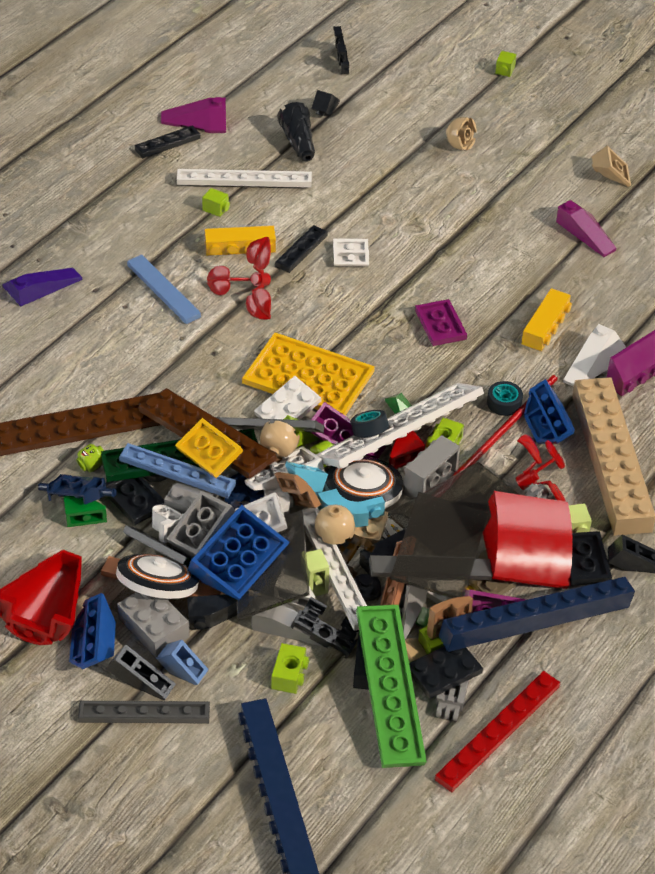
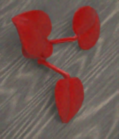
[207,237,271,320]
[515,434,566,502]

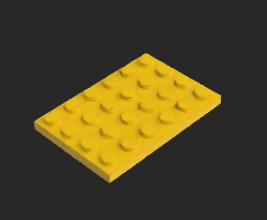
[242,333,375,416]

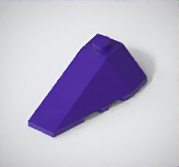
[3,268,82,307]

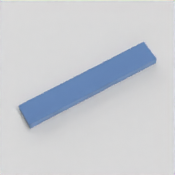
[127,255,201,324]
[119,443,236,498]

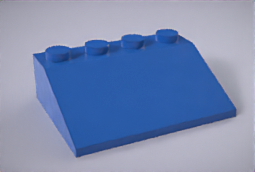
[188,505,290,600]

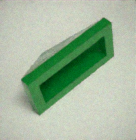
[385,392,412,414]

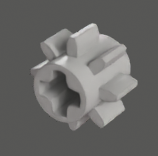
[526,483,550,499]

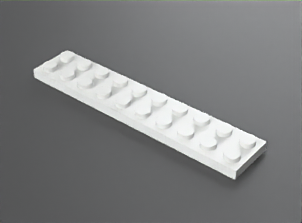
[316,383,484,469]

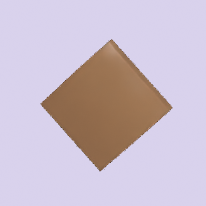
[275,472,321,509]
[427,596,473,640]

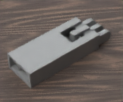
[436,653,475,721]

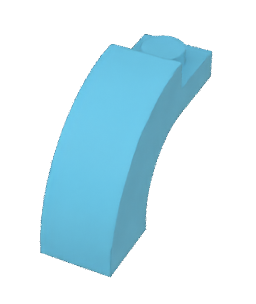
[318,489,385,527]

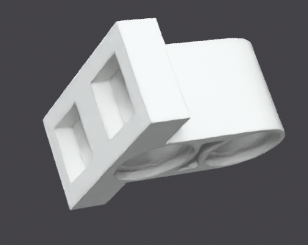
[152,505,185,543]

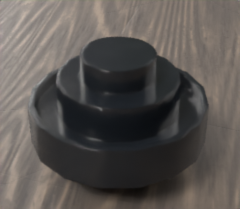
[354,574,381,601]

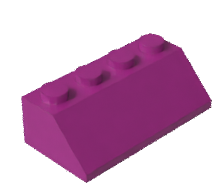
[607,330,655,396]

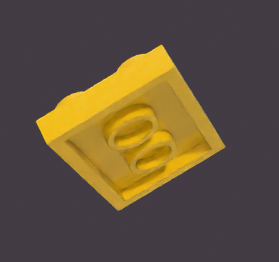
[175,418,243,478]

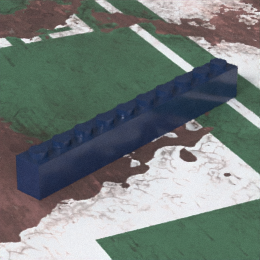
[439,577,635,652]
[238,698,319,874]

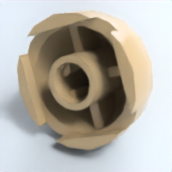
[446,117,477,150]
[260,421,300,458]
[315,504,355,545]

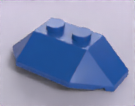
[524,379,575,444]
[69,593,116,670]

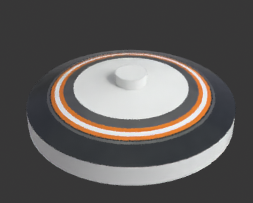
[325,457,403,508]
[116,553,199,599]

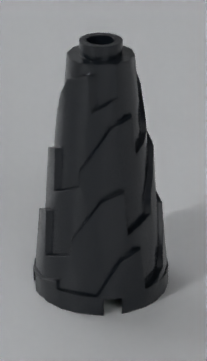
[277,102,315,162]

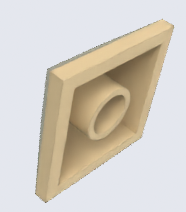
[592,146,631,187]

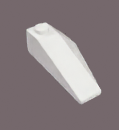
[563,324,626,387]
[245,447,324,490]

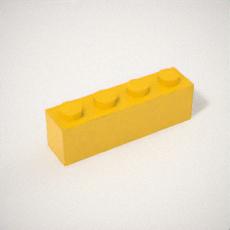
[205,226,276,256]
[521,288,572,351]

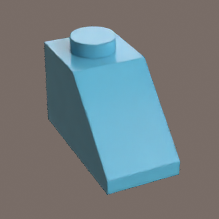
[285,461,328,496]

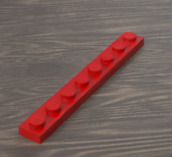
[435,671,561,793]

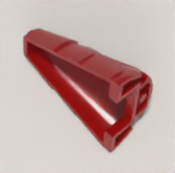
[0,550,82,645]

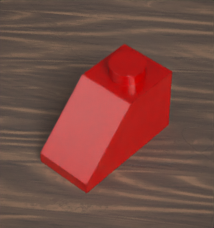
[389,431,425,469]

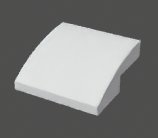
[333,239,369,266]

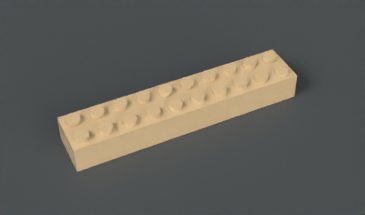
[572,377,655,536]

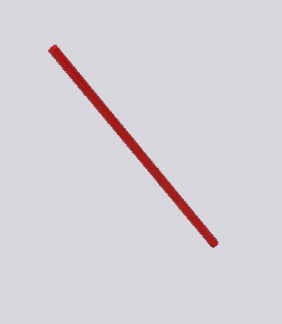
[423,375,558,510]

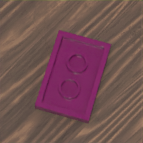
[415,299,467,346]

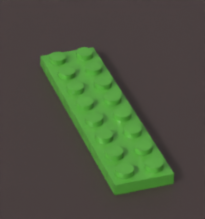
[356,605,427,768]

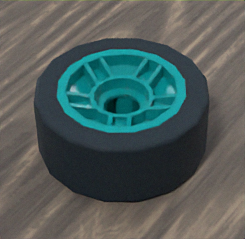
[487,381,523,416]
[350,410,389,438]

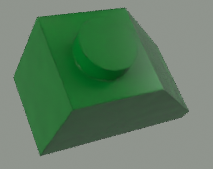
[64,496,107,527]

